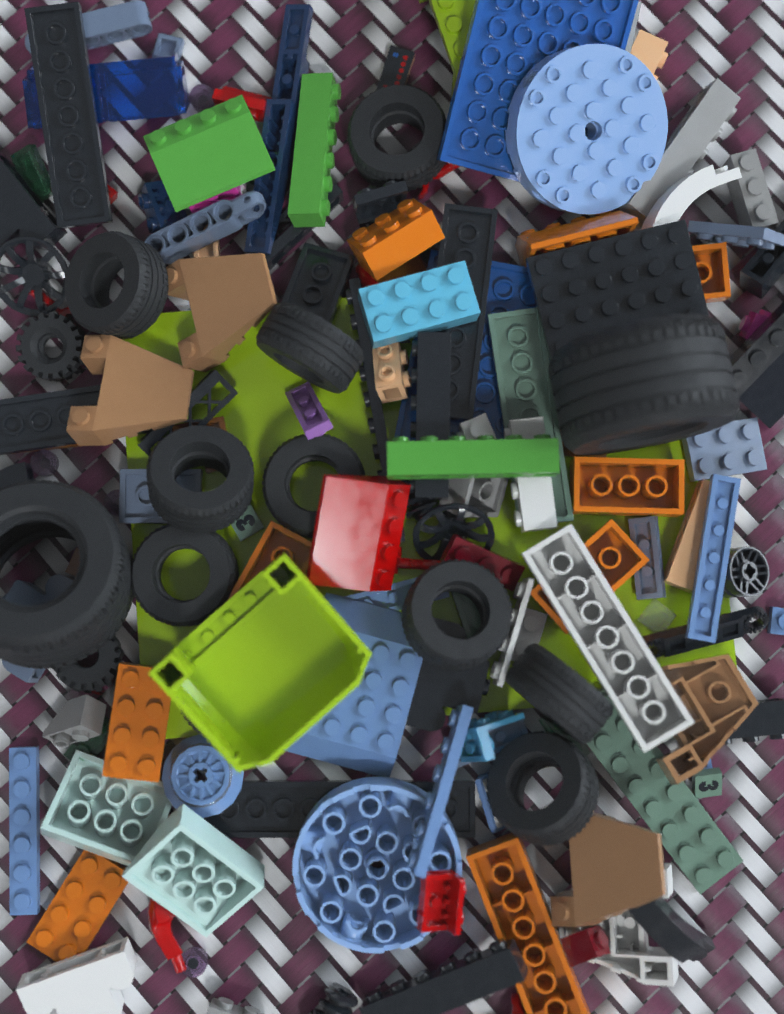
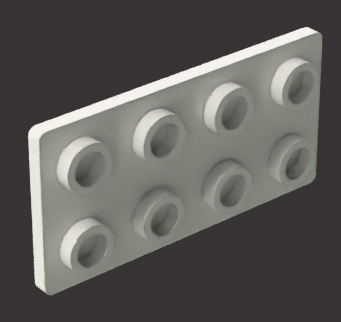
[490,577,548,687]

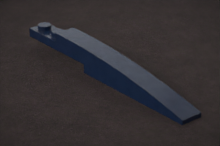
[244,4,314,254]

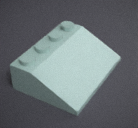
[40,750,173,866]
[122,804,265,937]

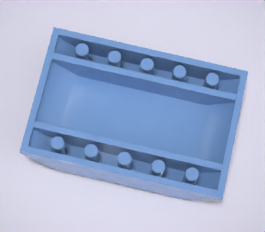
[285,592,423,777]

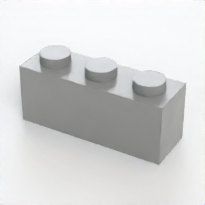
[722,148,779,230]

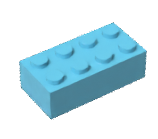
[358,260,481,349]

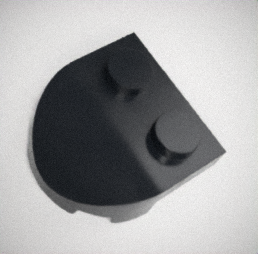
[353,180,408,228]

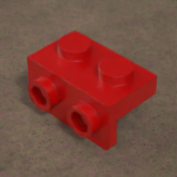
[212,86,272,123]
[416,869,466,936]

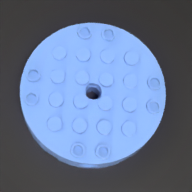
[505,44,668,215]
[292,776,462,953]

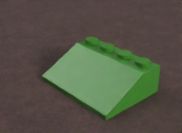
[143,95,275,212]

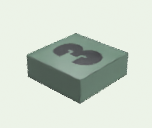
[231,504,265,542]
[692,767,722,798]

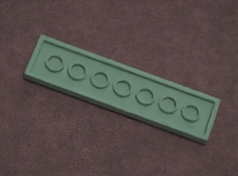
[487,307,574,528]
[587,688,743,894]

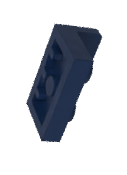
[138,180,188,234]

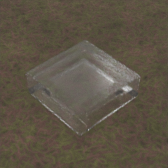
[637,598,677,633]

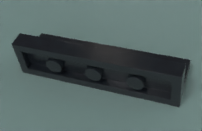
[265,184,344,270]
[137,369,238,456]

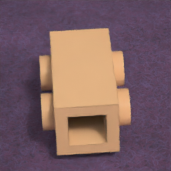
[372,342,411,404]

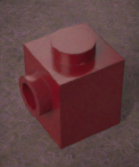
[560,925,611,967]

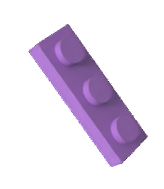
[285,381,333,440]

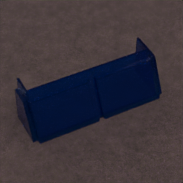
[22,52,190,129]

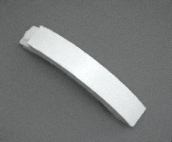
[641,165,742,230]

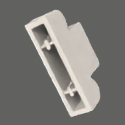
[16,937,137,1014]

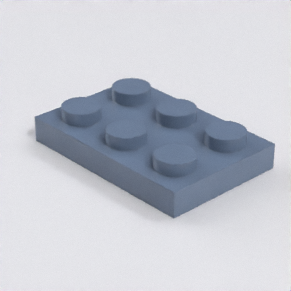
[688,221,784,250]
[682,417,767,482]
[119,469,203,524]

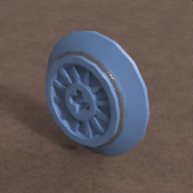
[162,734,244,818]

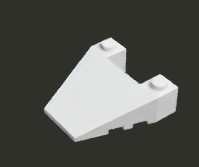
[557,863,678,987]

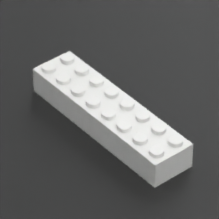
[521,524,695,753]

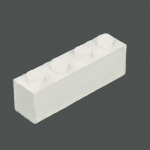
[504,416,558,533]

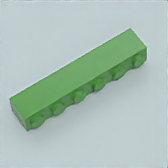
[288,72,341,227]
[387,434,560,480]

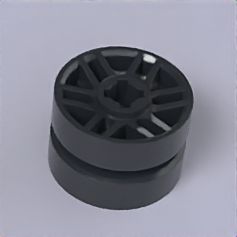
[723,546,770,598]

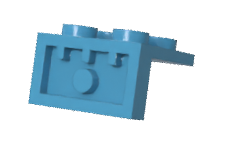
[460,709,525,762]

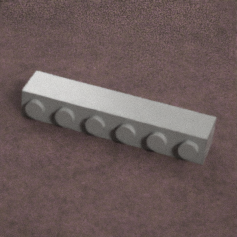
[619,78,741,227]

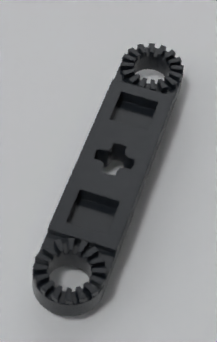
[642,606,770,660]

